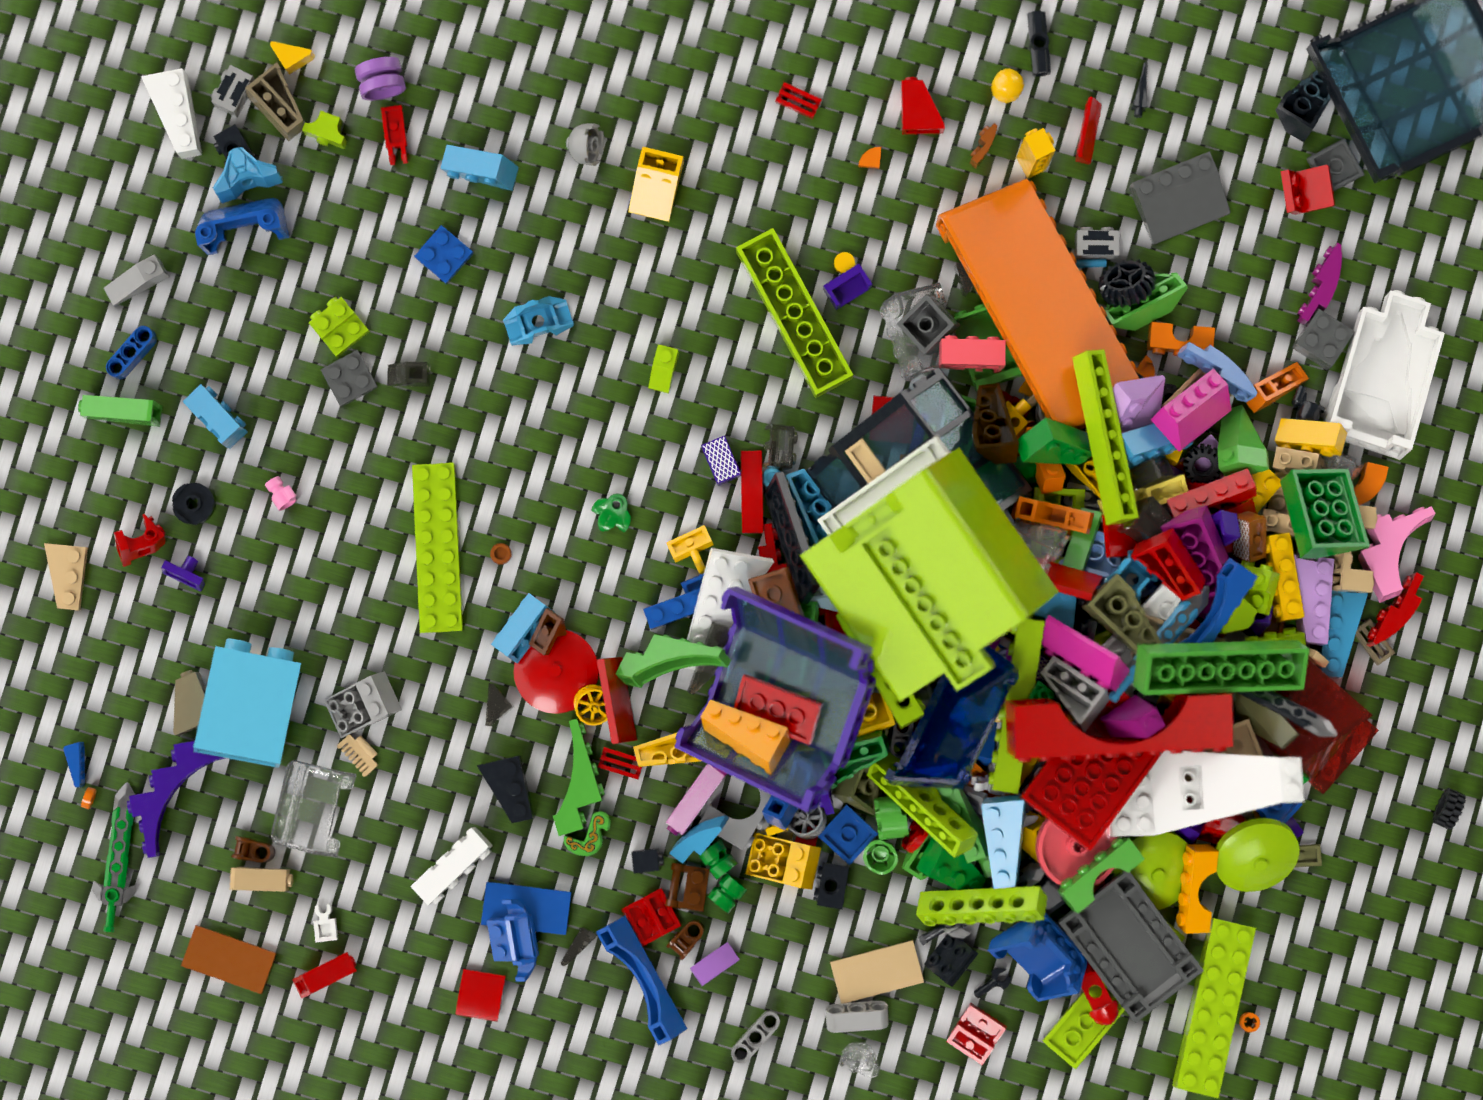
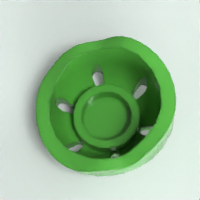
[863,839,898,875]

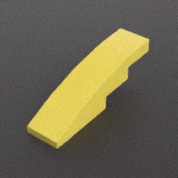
[1097,474,1188,515]

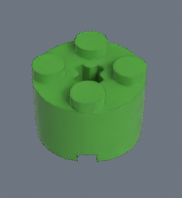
[874,796,909,840]

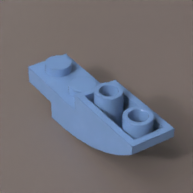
[1177,342,1257,403]

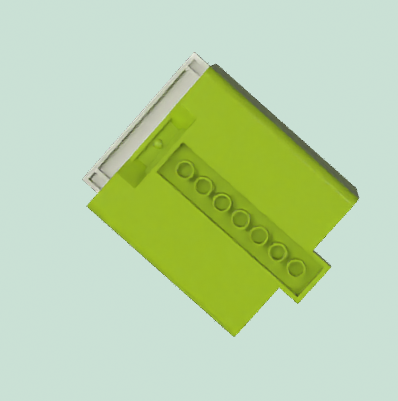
[800,435,1058,701]

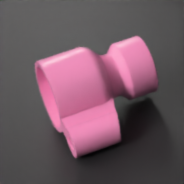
[265,476,297,511]

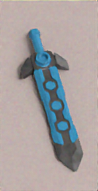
[1108,586,1210,703]

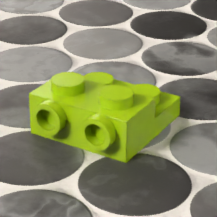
[309,297,370,357]
[1238,560,1280,616]

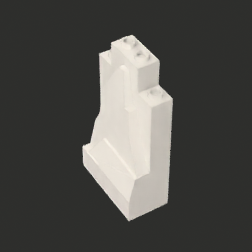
[1323,290,1445,460]

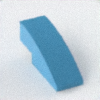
[669,815,729,863]

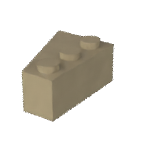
[245,62,304,142]

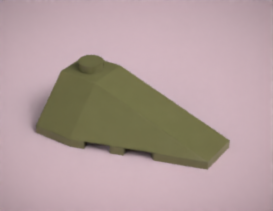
[1082,574,1162,655]
[1232,692,1299,750]

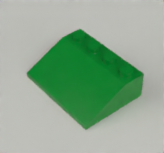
[1280,469,1370,559]

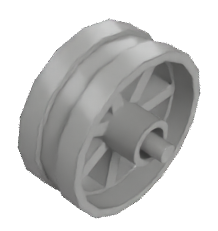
[788,805,827,839]

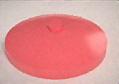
[1036,818,1118,886]

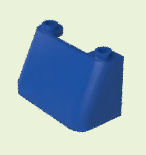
[195,198,290,255]
[988,913,1087,1002]

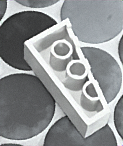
[141,68,202,159]
[411,827,493,905]

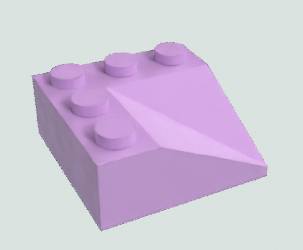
[1113,375,1165,433]

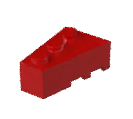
[1130,528,1206,601]

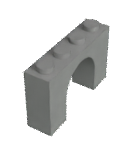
[699,757,787,851]

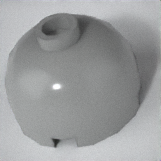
[566,123,604,166]

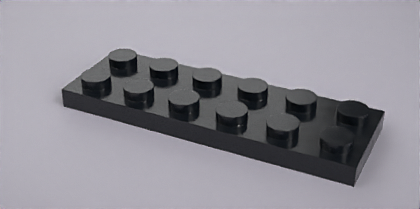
[764,472,820,605]

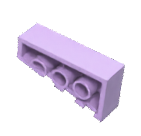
[1294,554,1334,646]

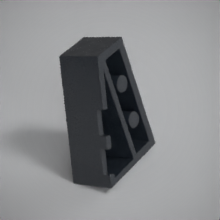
[477,756,535,823]

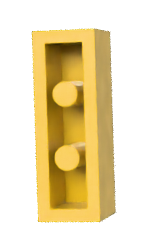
[1274,418,1347,457]

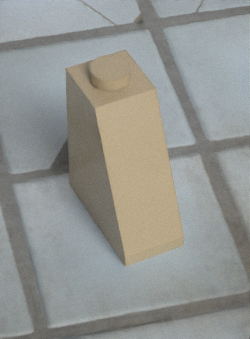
[230,867,293,892]

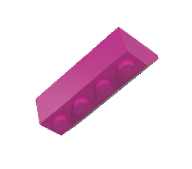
[1151,368,1231,452]
[1041,615,1130,692]

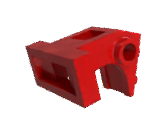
[114,514,166,567]

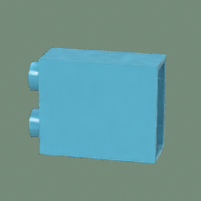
[193,639,301,768]

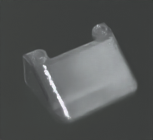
[271,760,356,858]

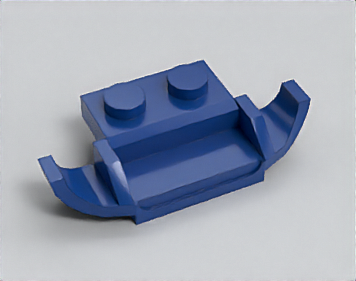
[487,899,539,982]

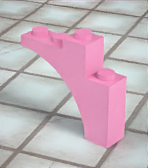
[1358,506,1435,603]

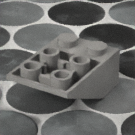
[324,671,402,738]

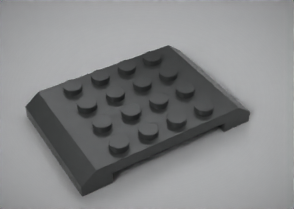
[1058,871,1204,1024]

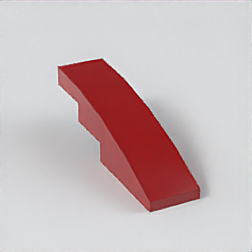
[741,451,763,534]

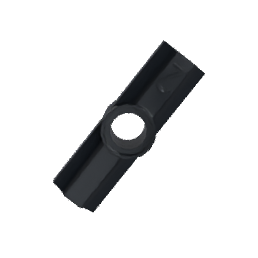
[1027,10,1051,77]

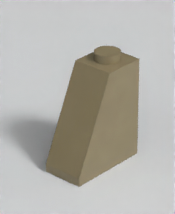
[173,670,206,736]

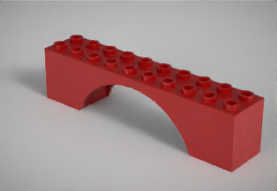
[1005,692,1233,762]

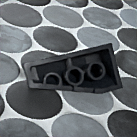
[1275,61,1347,143]

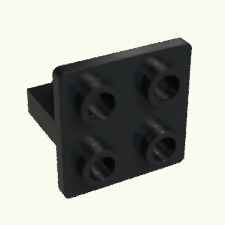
[924,934,978,987]

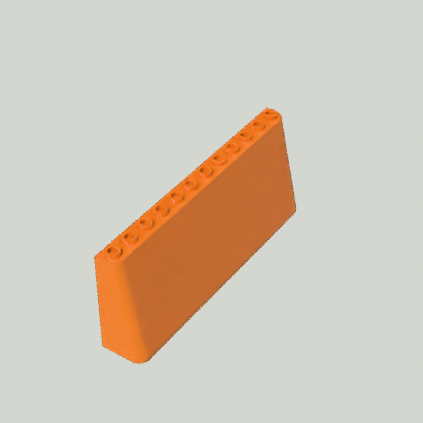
[936,179,1139,430]

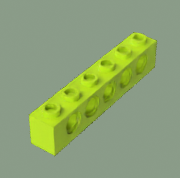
[836,613,925,729]
[867,753,978,857]
[916,886,1047,926]

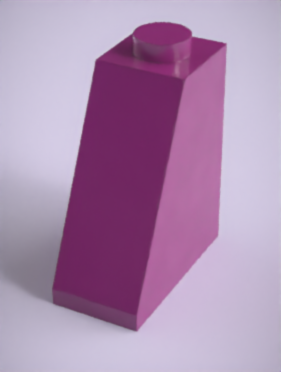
[1100,695,1166,738]

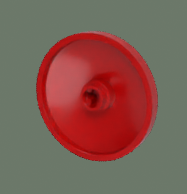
[514,630,599,714]

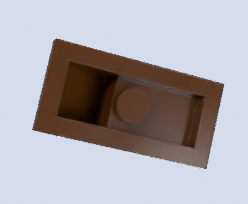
[529,608,567,655]

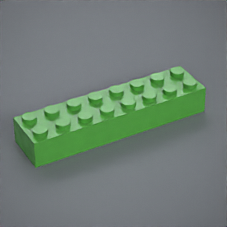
[1133,640,1309,695]

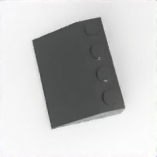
[1129,151,1230,245]

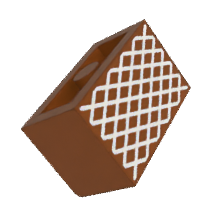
[1232,511,1266,562]

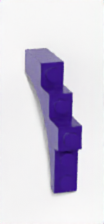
[127,741,225,858]

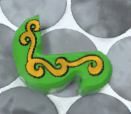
[564,811,612,856]

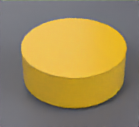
[834,252,855,274]

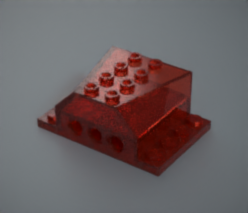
[1255,659,1379,794]

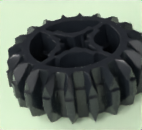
[1098,258,1156,308]

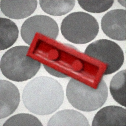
[1075,96,1102,164]

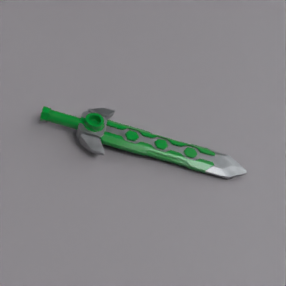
[92,783,136,933]

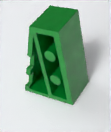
[1017,418,1092,465]

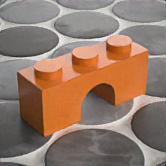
[1147,322,1215,356]
[1025,426,1066,494]

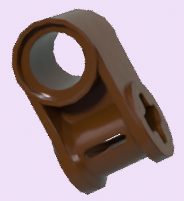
[231,836,275,863]
[666,919,704,960]

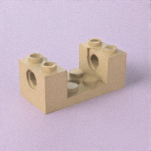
[1262,447,1323,540]
[1323,505,1377,593]

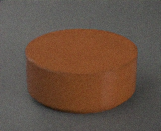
[490,543,512,565]

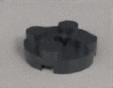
[172,483,216,525]

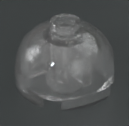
[1321,452,1364,481]

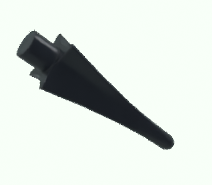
[1131,62,1148,118]

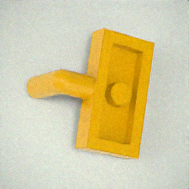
[666,525,714,574]

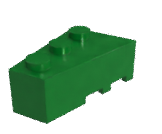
[820,729,889,789]
[916,837,986,890]

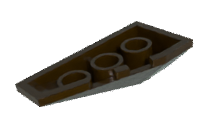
[971,383,1019,464]

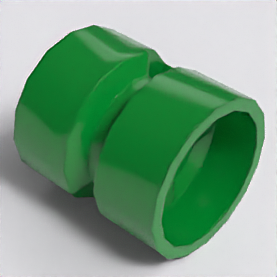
[699,840,738,880]
[707,873,747,914]

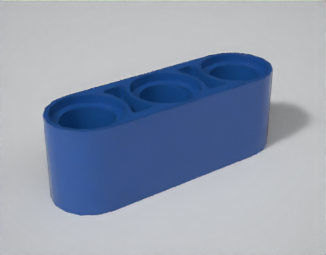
[106,326,157,380]

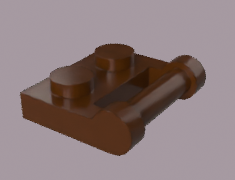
[665,863,709,912]

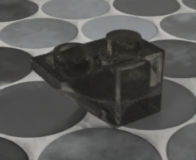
[387,362,430,387]

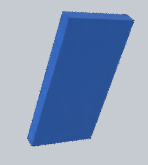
[481,882,572,935]

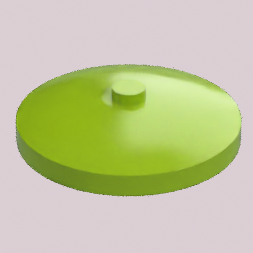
[1215,818,1300,892]
[1111,831,1188,910]

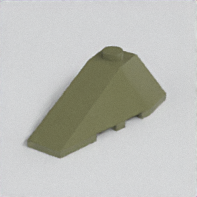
[831,727,889,815]

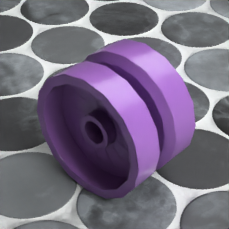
[355,57,406,101]

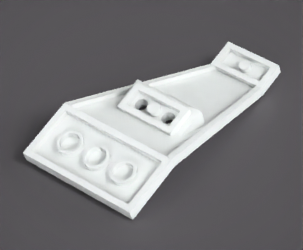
[1110,751,1304,837]

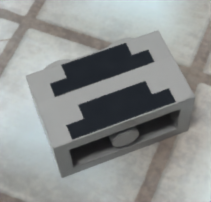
[211,65,255,118]
[1075,227,1119,260]

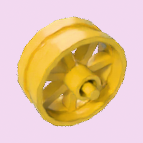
[573,684,607,726]

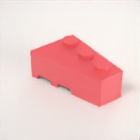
[939,335,1006,373]

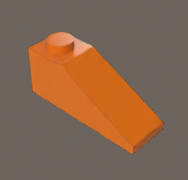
[1247,362,1309,413]

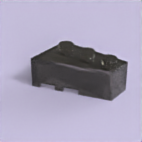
[1116,496,1174,543]

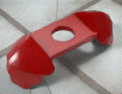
[1081,961,1119,1025]

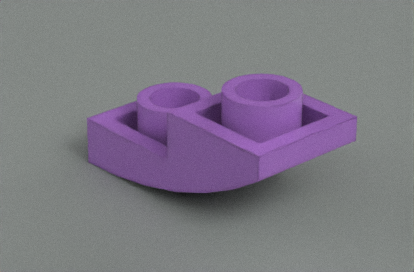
[690,942,740,986]

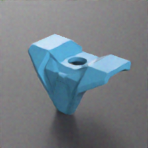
[213,147,283,203]
[503,296,574,346]
[1104,550,1158,602]

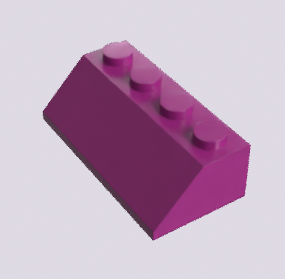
[1161,505,1229,598]

